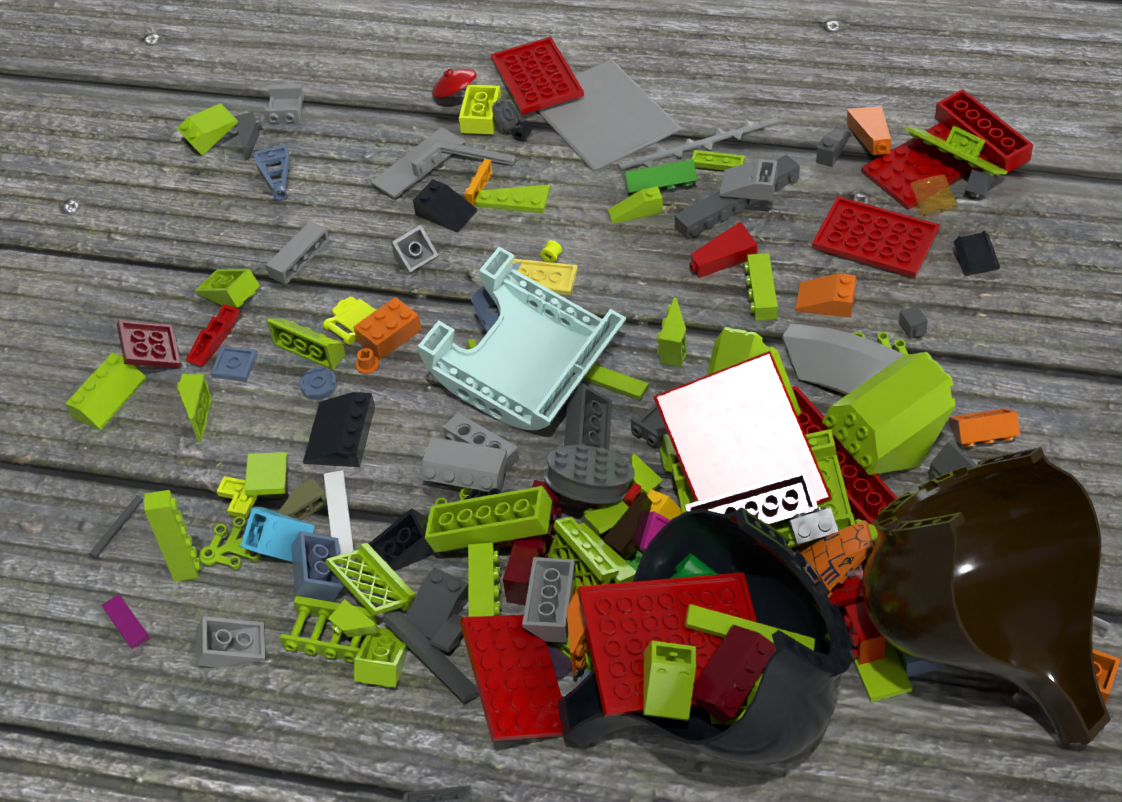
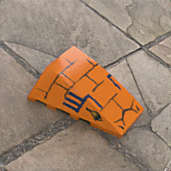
[800,520,874,598]

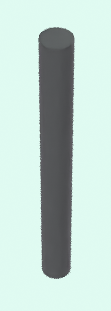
[89,495,143,559]

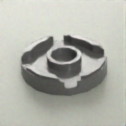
[492,98,519,131]

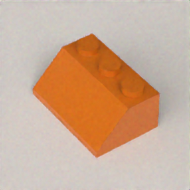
[948,408,1020,447]

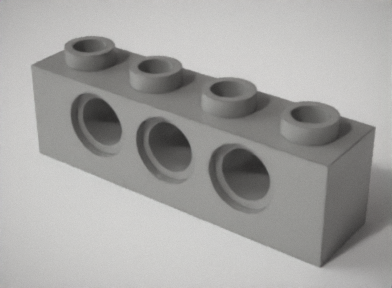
[443,412,519,474]

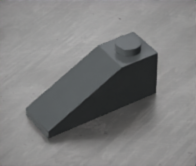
[234,111,261,160]
[816,128,851,167]

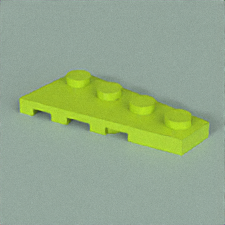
[476,184,551,213]

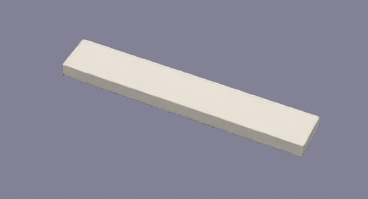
[324,470,356,570]

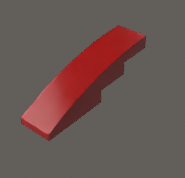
[185,304,241,367]

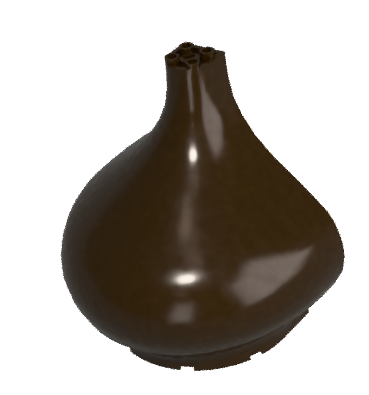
[862,447,1111,746]

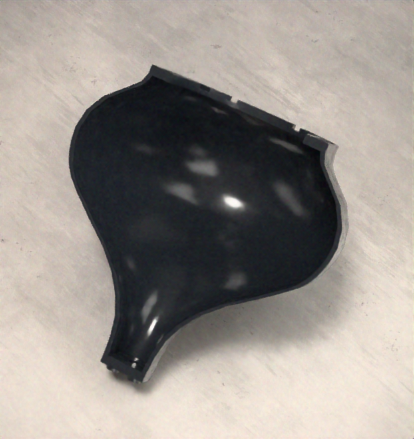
[558,507,852,765]

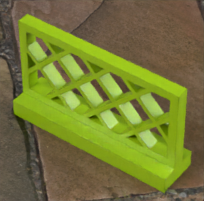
[548,516,619,589]
[325,543,415,616]

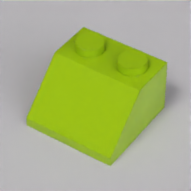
[580,501,629,536]

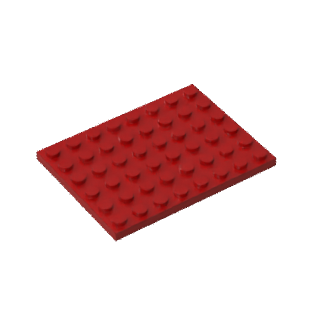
[577,573,768,717]

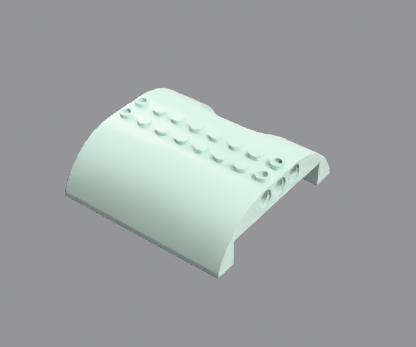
[417,247,626,430]

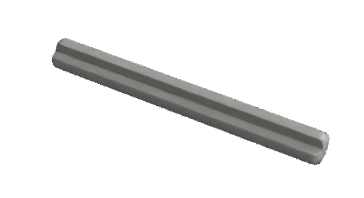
[433,140,515,165]

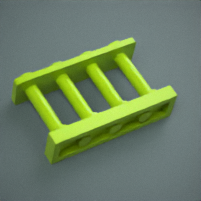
[280,596,377,663]

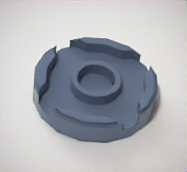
[299,367,337,400]

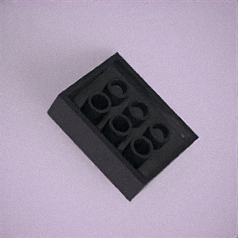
[303,392,375,467]

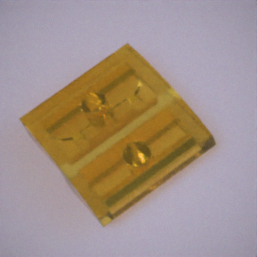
[910,175,957,217]

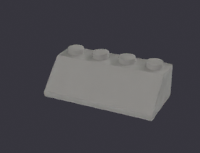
[420,437,507,492]
[522,557,576,643]

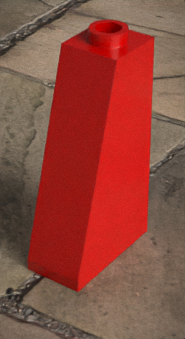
[689,222,757,278]

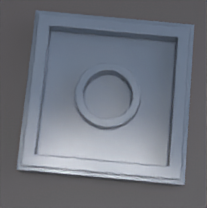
[210,346,258,382]

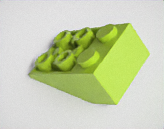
[656,298,687,367]
[643,641,696,721]

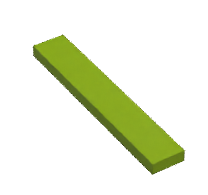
[685,604,815,652]

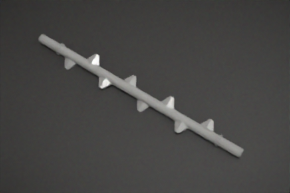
[618,117,779,171]

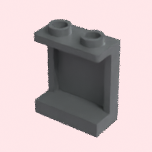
[631,391,668,449]

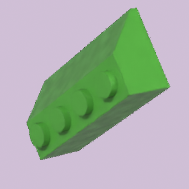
[622,159,697,195]

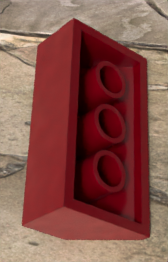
[691,625,775,723]

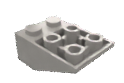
[720,159,777,201]

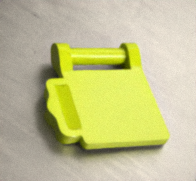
[323,297,376,345]

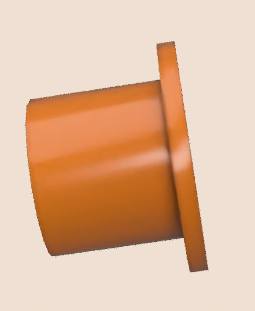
[355,348,379,374]

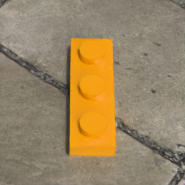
[464,159,493,206]

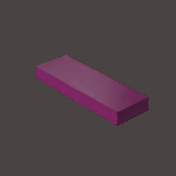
[101,594,150,649]

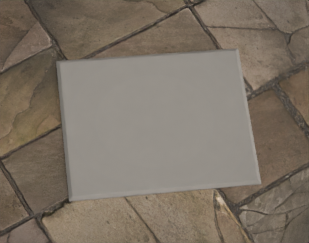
[536,59,682,172]

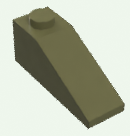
[278,478,327,521]

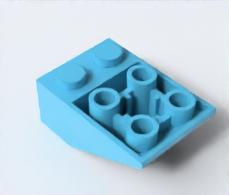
[240,507,315,561]

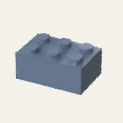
[291,531,343,602]

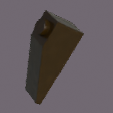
[603,492,652,560]

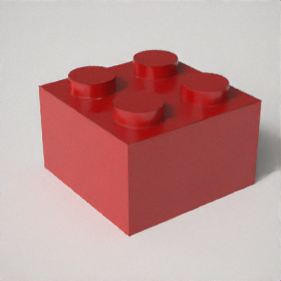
[842,601,885,665]

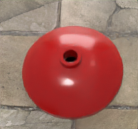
[432,68,477,99]

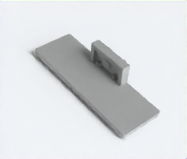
[371,127,465,199]

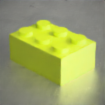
[459,85,502,134]

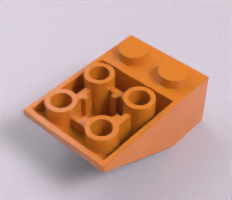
[566,593,590,676]

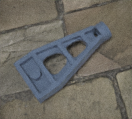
[254,145,290,200]

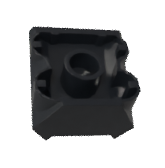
[954,231,1000,276]

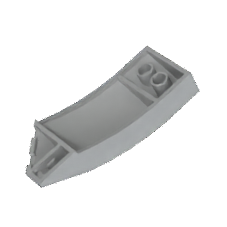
[782,324,904,395]

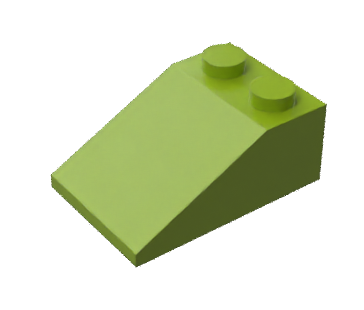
[176,103,239,156]
[194,269,260,308]
[177,374,212,442]
[354,627,409,688]

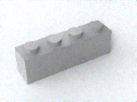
[266,221,329,285]

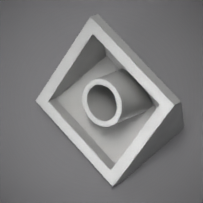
[391,225,438,273]

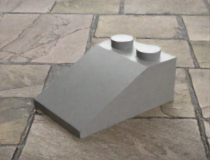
[196,616,265,667]

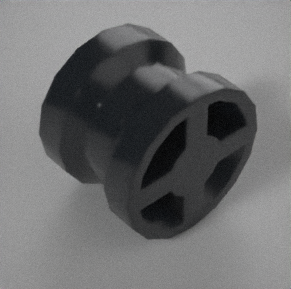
[511,120,532,142]

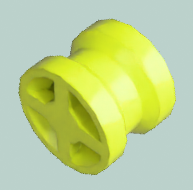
[540,240,562,263]

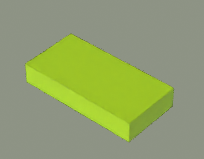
[659,434,676,472]

